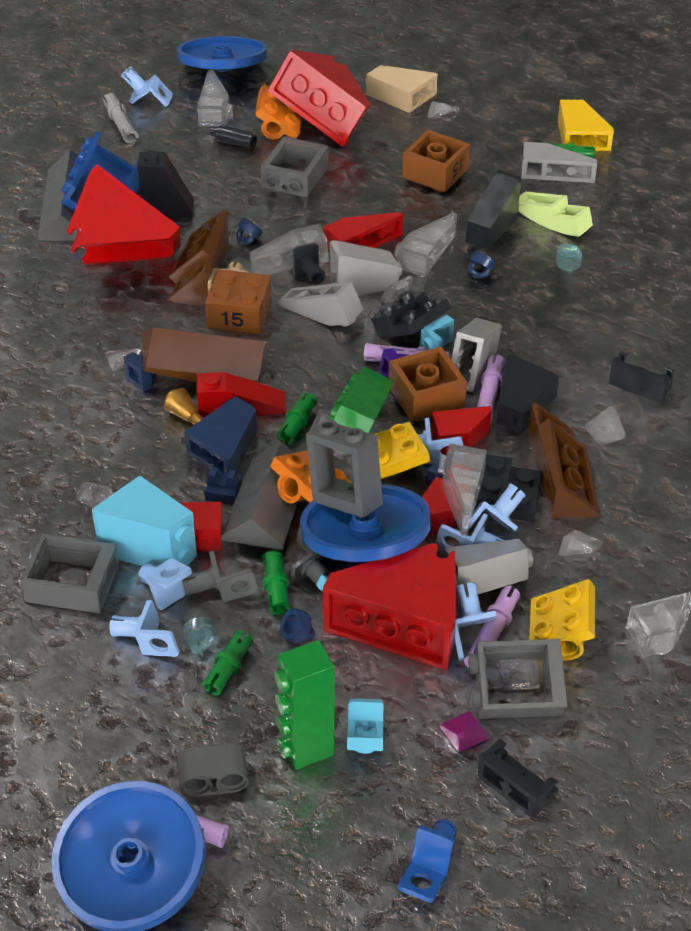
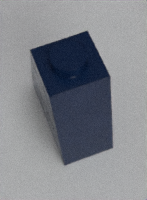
[185,396,257,473]

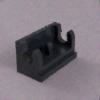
[608,351,674,403]
[477,739,559,819]

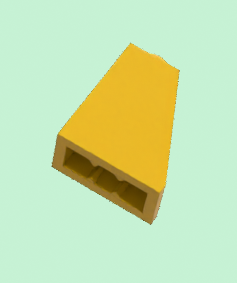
[558,100,614,151]

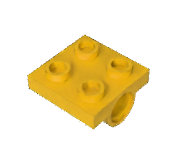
[374,422,431,479]
[529,579,595,660]

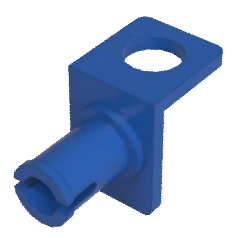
[398,819,457,903]

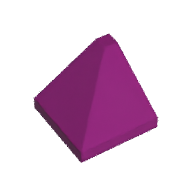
[440,711,489,753]

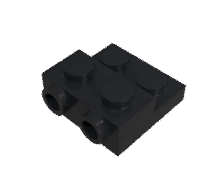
[371,290,451,338]
[469,454,541,522]

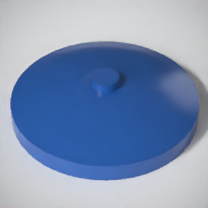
[177,36,267,72]
[300,484,431,562]
[52,781,206,931]

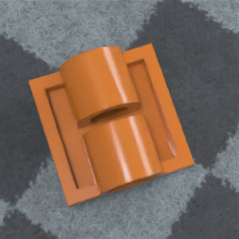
[255,84,302,140]
[270,450,353,503]

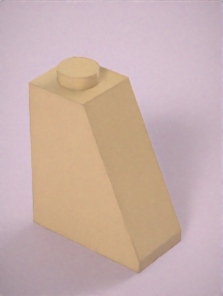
[365,65,438,113]

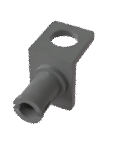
[290,526,332,585]
[183,550,259,602]

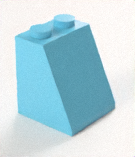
[92,476,197,567]

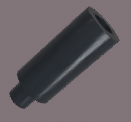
[210,124,257,150]

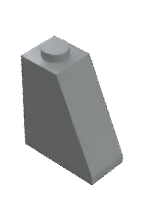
[330,240,402,296]
[451,318,502,393]
[444,539,533,598]

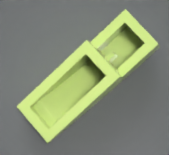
[518,192,593,237]

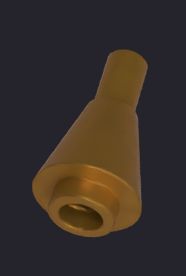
[164,388,203,425]

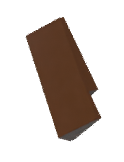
[169,209,229,307]
[141,327,265,382]
[528,402,600,518]

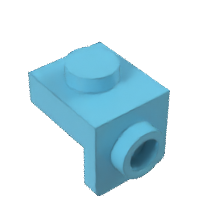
[420,315,454,350]
[347,699,384,754]

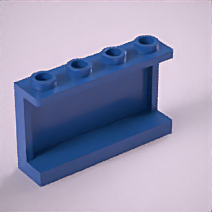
[60,131,139,211]

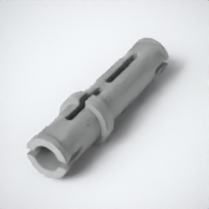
[103,93,138,144]

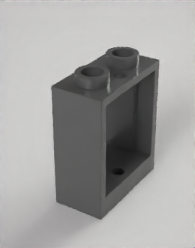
[261,136,329,198]
[306,421,383,518]
[18,533,119,614]
[468,639,568,719]

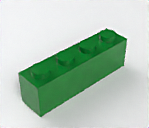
[329,366,394,433]
[274,640,335,770]

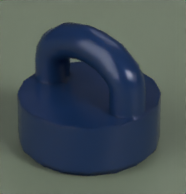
[236,217,263,245]
[468,251,497,279]
[280,608,315,643]

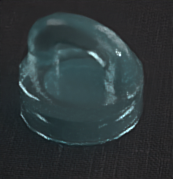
[556,243,583,271]
[181,617,216,654]

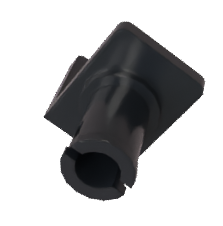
[284,243,325,284]

